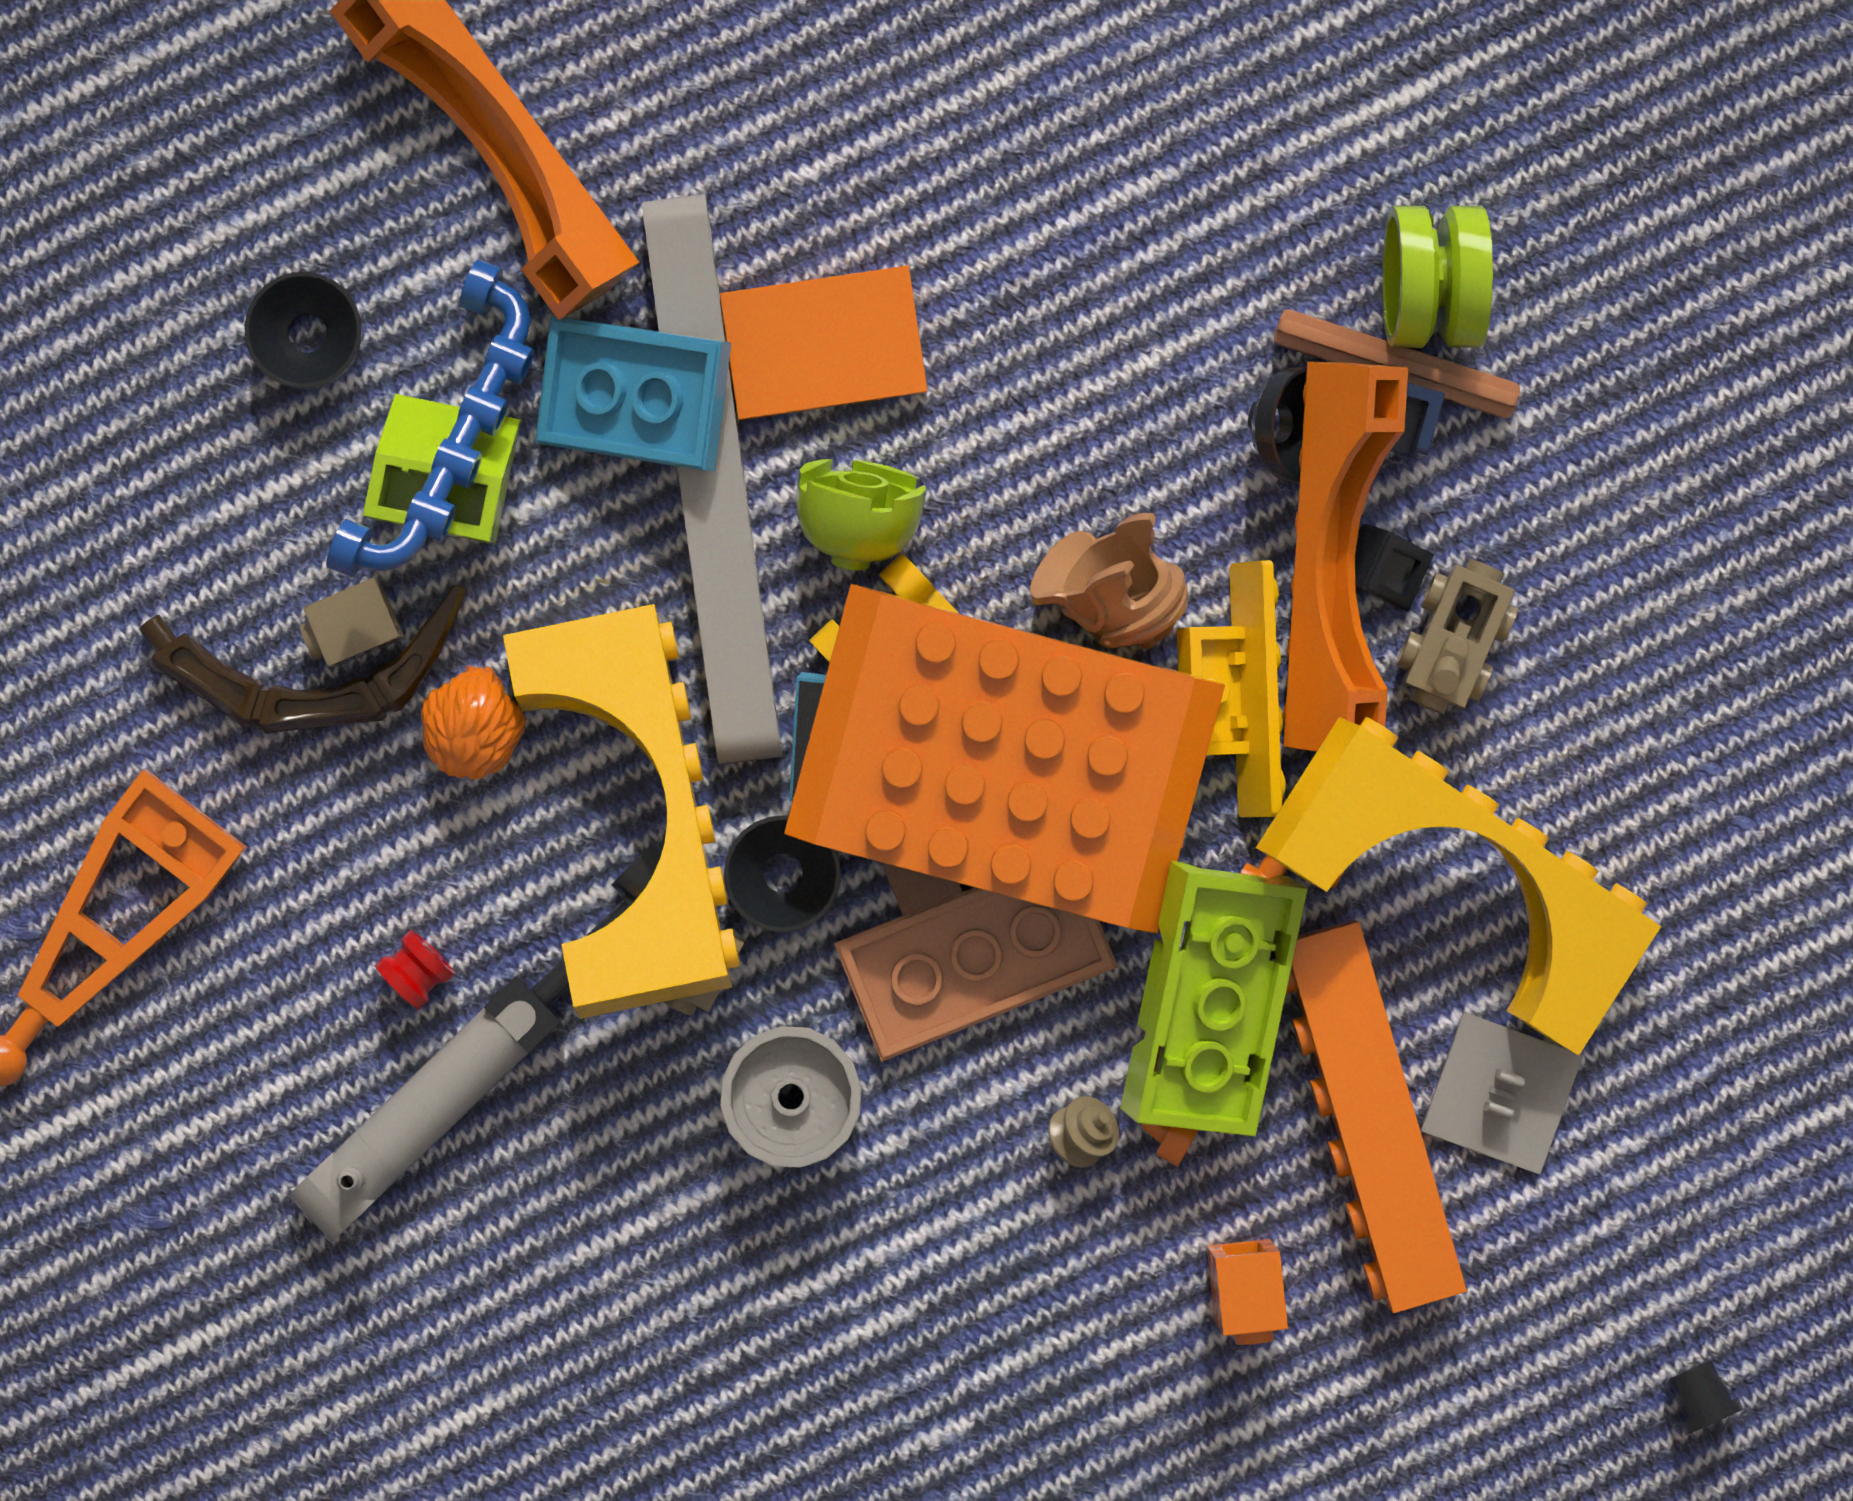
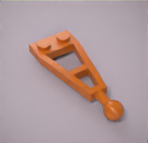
[0,769,248,1086]

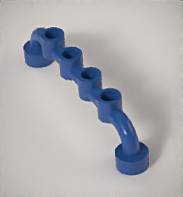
[326,259,534,577]

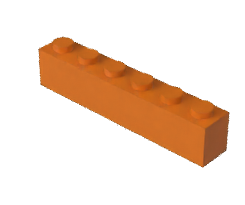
[1274,920,1467,1313]

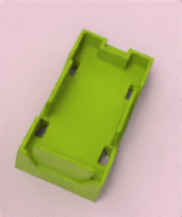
[1120,861,1308,1136]

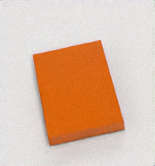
[720,265,928,421]

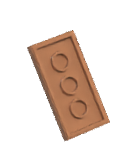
[834,887,1118,1062]

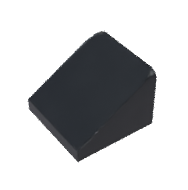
[1355,524,1434,612]

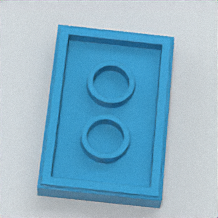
[535,316,731,471]

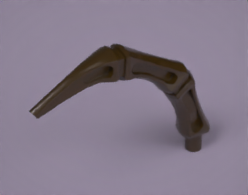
[139,585,468,734]

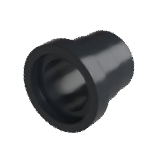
[1668,1360,1743,1436]

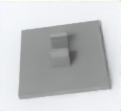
[1420,1011,1584,1175]

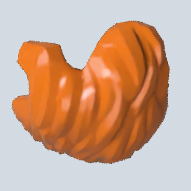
[420,666,527,780]

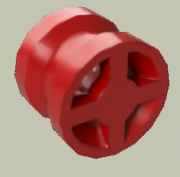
[374,929,456,1010]

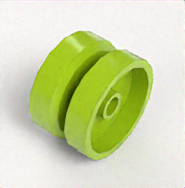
[1382,206,1493,348]

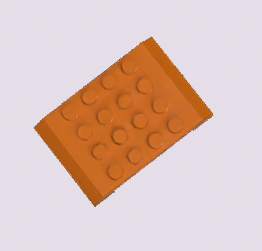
[784,584,1225,933]

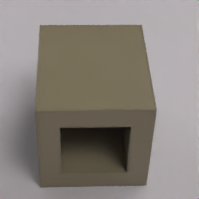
[299,577,405,668]

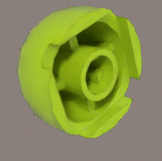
[796,459,926,571]

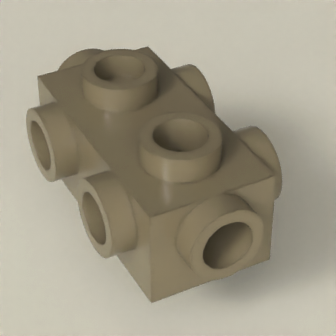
[1395,559,1518,715]

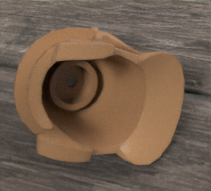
[1030,513,1188,649]

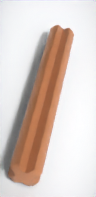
[1274,309,1520,419]

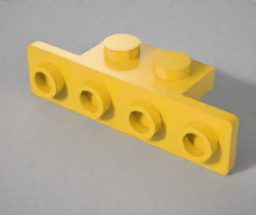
[1177,560,1286,817]

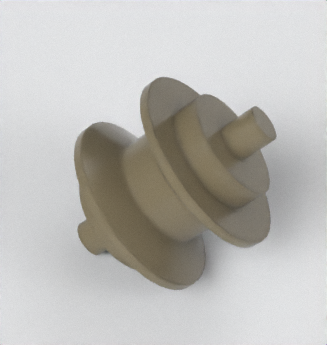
[1048,1096,1119,1168]

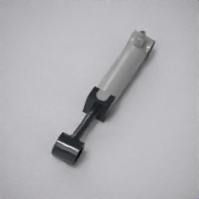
[288,841,663,1242]

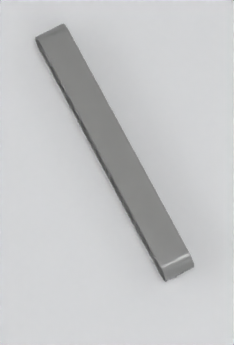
[642,193,782,765]

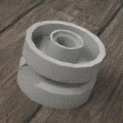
[720,1026,861,1168]

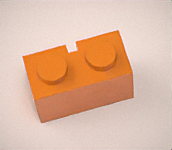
[1206,1239,1288,1345]

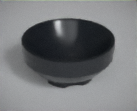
[244,272,362,389]
[1248,366,1307,484]
[724,815,841,932]

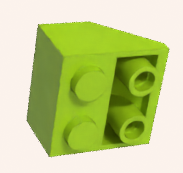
[363,394,521,545]

